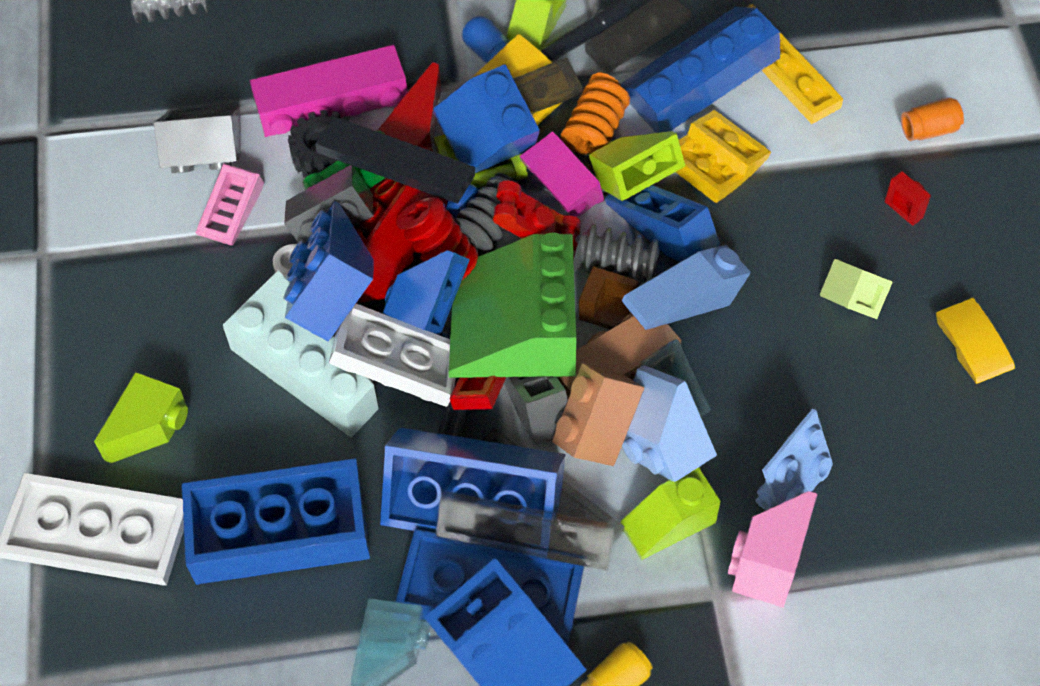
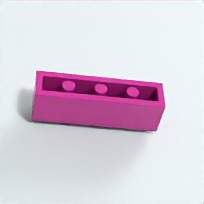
[250,45,407,137]

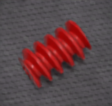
[396,197,478,280]

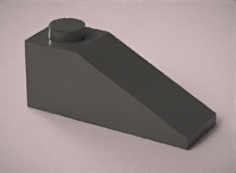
[504,376,568,445]

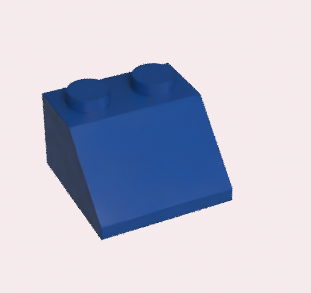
[433,64,540,173]

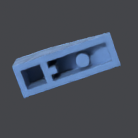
[622,245,751,330]

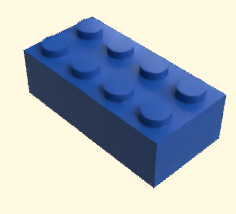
[182,459,370,585]

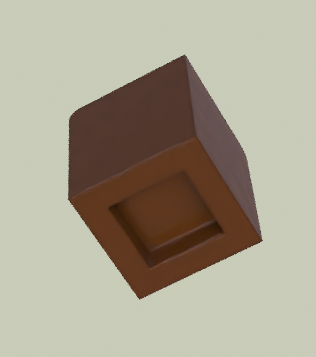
[579,267,639,330]

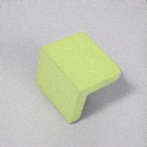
[820,259,892,319]

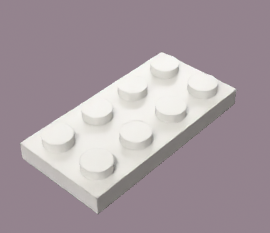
[0,473,184,586]

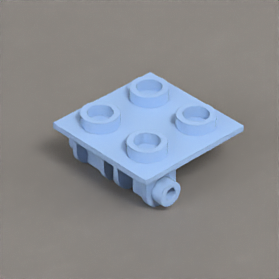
[756,409,833,510]

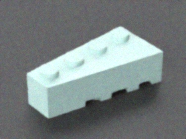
[223,270,379,438]

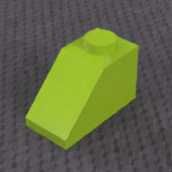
[589,131,685,201]
[94,373,188,463]
[620,467,721,560]

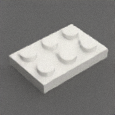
[329,304,456,407]

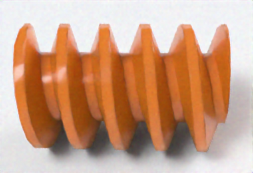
[561,72,630,154]

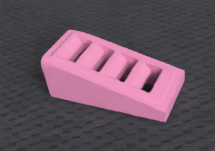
[195,164,264,246]

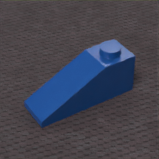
[604,185,720,262]

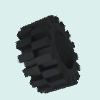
[288,110,350,178]

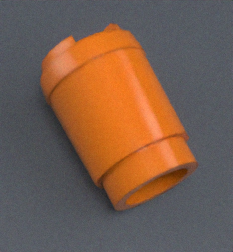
[901,97,964,141]

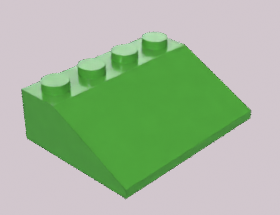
[449,233,576,378]

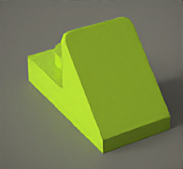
[506,0,566,49]

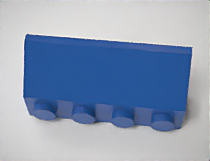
[620,7,780,133]
[380,428,566,553]

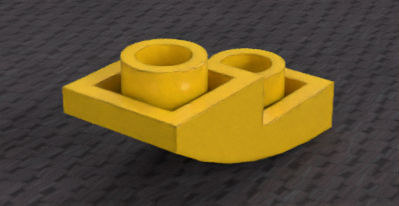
[936,298,1015,384]

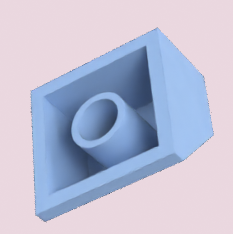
[622,365,717,482]

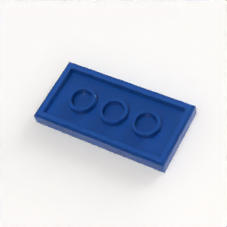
[394,528,585,647]

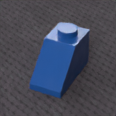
[383,250,470,335]

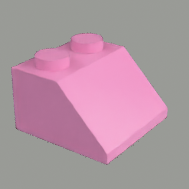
[728,491,817,607]

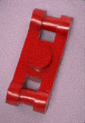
[493,181,581,260]

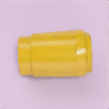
[581,642,652,686]

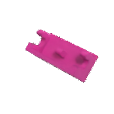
[520,132,604,217]

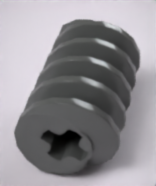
[454,173,526,253]
[574,223,660,285]

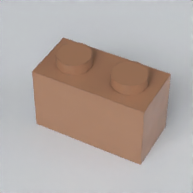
[552,363,645,466]

